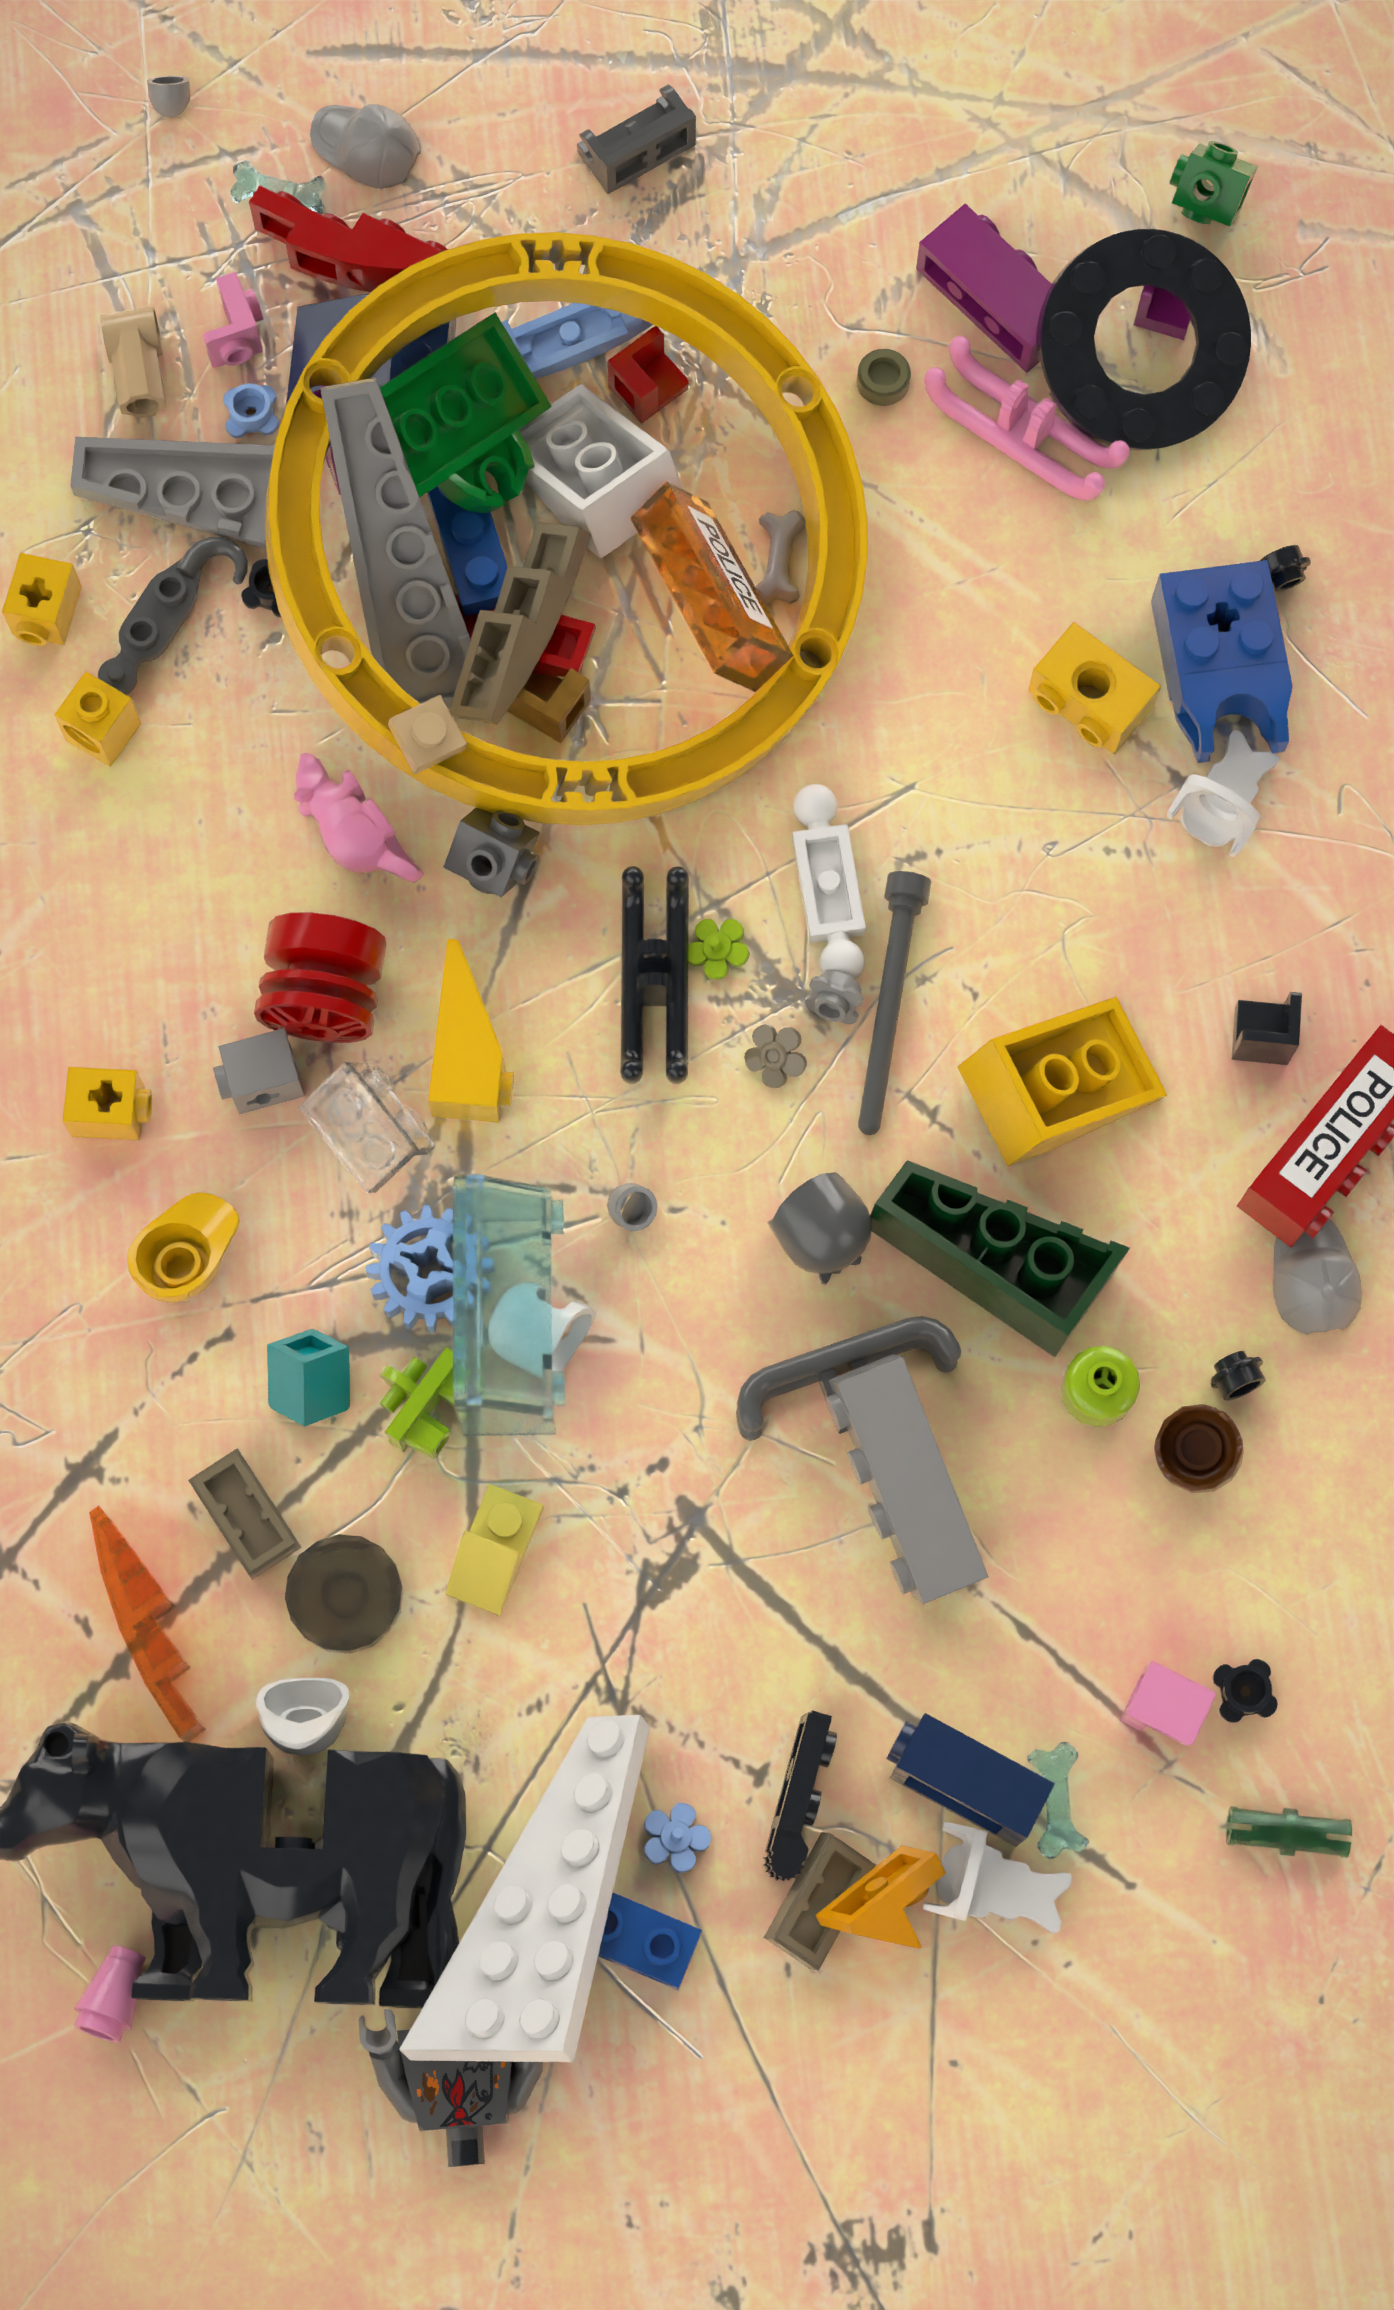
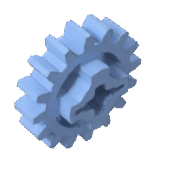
[366,1205,492,1333]

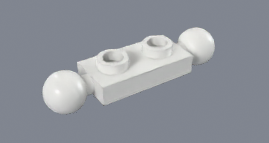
[792,784,866,980]

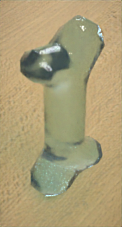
[230,160,327,215]
[1027,1742,1089,1859]

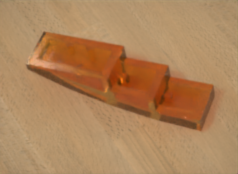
[89,1505,206,1742]

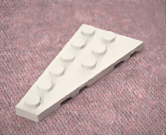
[399,1715,650,2062]

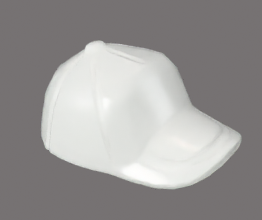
[256,1678,349,1756]

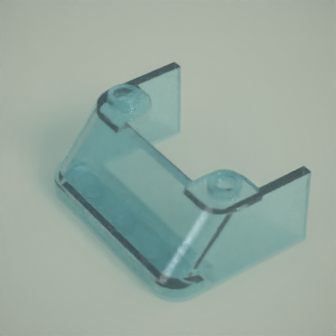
[453,1174,565,1436]

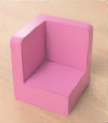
[1119,1661,1217,1746]

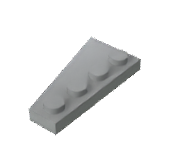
[70,437,275,549]

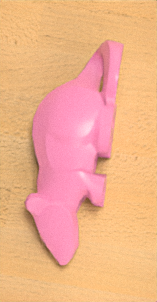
[294,753,424,883]

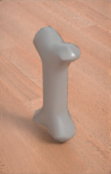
[753,510,806,606]

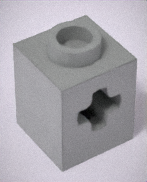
[213,1028,305,1115]

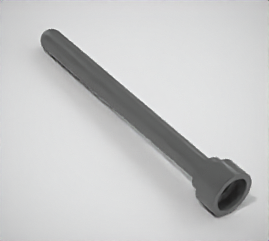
[858,871,932,1135]

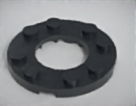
[1036,229,1251,450]

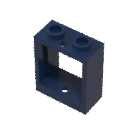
[886,1713,1055,1847]

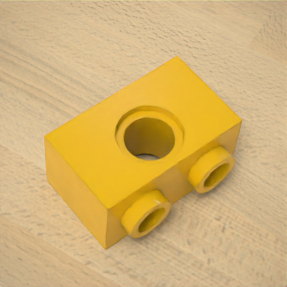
[1028,621,1161,755]

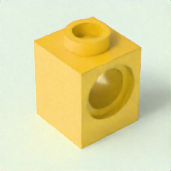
[54,671,141,767]

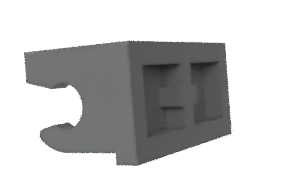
[577,84,696,194]

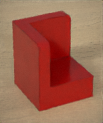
[607,326,689,424]

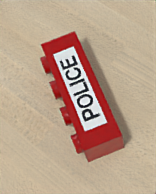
[1237,1024,1394,1248]

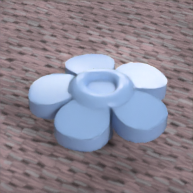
[644,1803,711,1873]

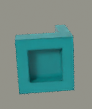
[267,1328,350,1427]

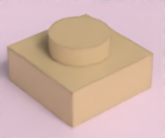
[388,695,467,775]

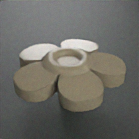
[744,1024,807,1088]

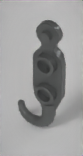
[98,537,248,695]

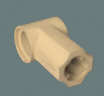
[100,306,167,418]

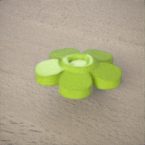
[688,919,750,980]

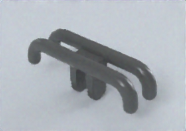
[736,1316,961,1441]

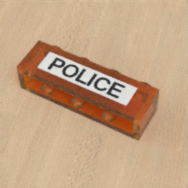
[630,481,794,692]

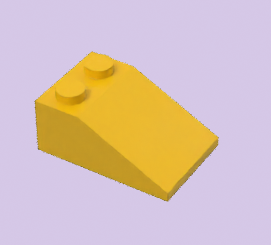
[957,996,1167,1167]

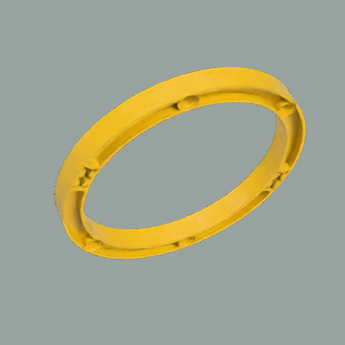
[265,232,868,826]

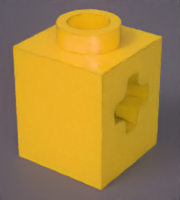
[2,553,82,646]
[62,1067,152,1140]

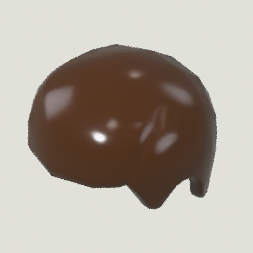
[1154,1404,1244,1493]

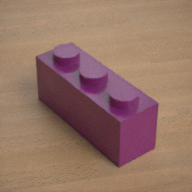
[916,203,1052,373]

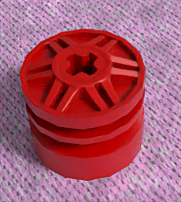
[254,912,387,1043]

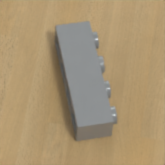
[826,1354,989,1604]

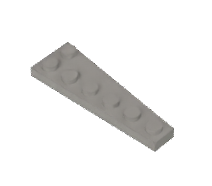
[320,378,471,708]

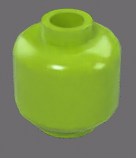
[1061,1346,1140,1427]

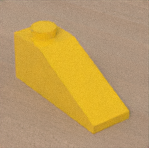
[428,939,514,1123]

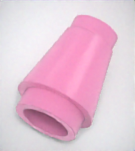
[74,1945,146,2043]

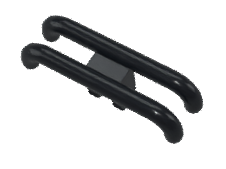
[620,866,689,1084]

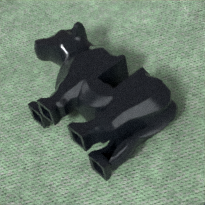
[0,1721,466,2009]

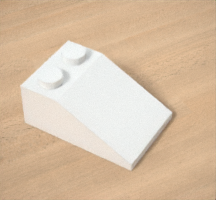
[519,384,687,558]

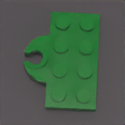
[380,312,552,513]

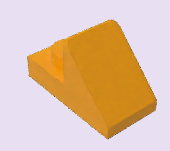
[815,1845,946,1949]

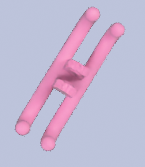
[924,336,1130,501]

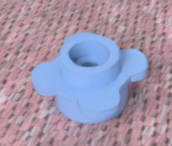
[223,383,279,438]

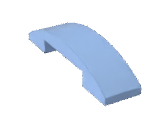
[502,303,653,379]

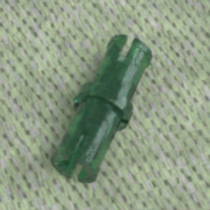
[1226,1806,1352,1858]

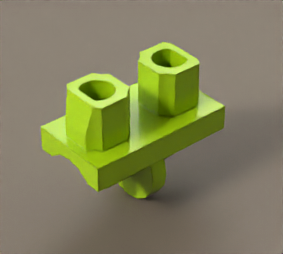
[380,1347,483,1459]

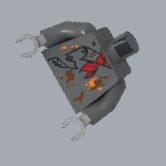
[358,2009,543,2167]

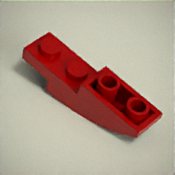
[249,185,448,293]

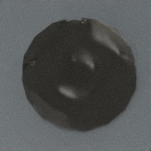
[285,1534,404,1654]

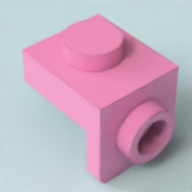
[203,272,263,368]

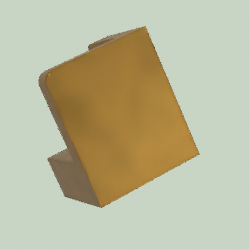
[507,668,591,743]

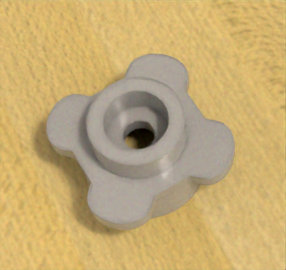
[805,971,863,1024]

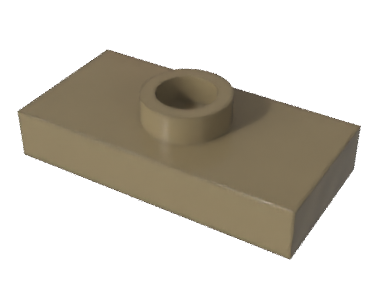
[188,1448,302,1580]
[763,1832,876,1971]

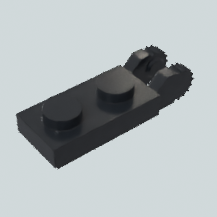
[763,1710,837,1881]

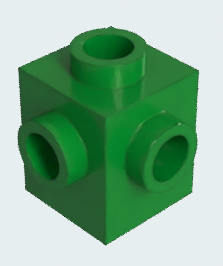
[1169,141,1258,227]

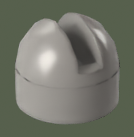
[147,76,190,118]
[607,1183,657,1231]

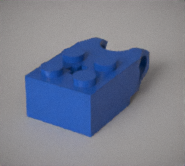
[1151,560,1293,763]

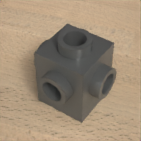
[443,808,540,898]

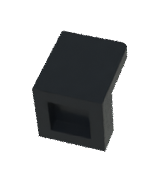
[1232,992,1302,1065]

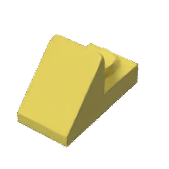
[445,1484,544,1616]

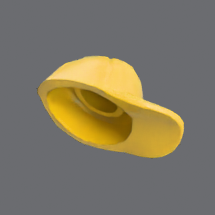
[127,1192,240,1303]

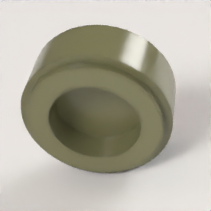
[857,349,911,406]

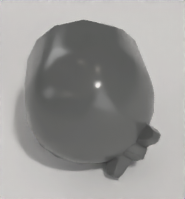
[767,1172,872,1285]

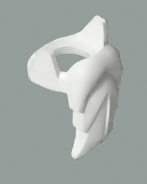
[1167,730,1280,858]
[923,1822,1072,1934]

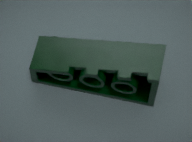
[870,1160,1130,1357]

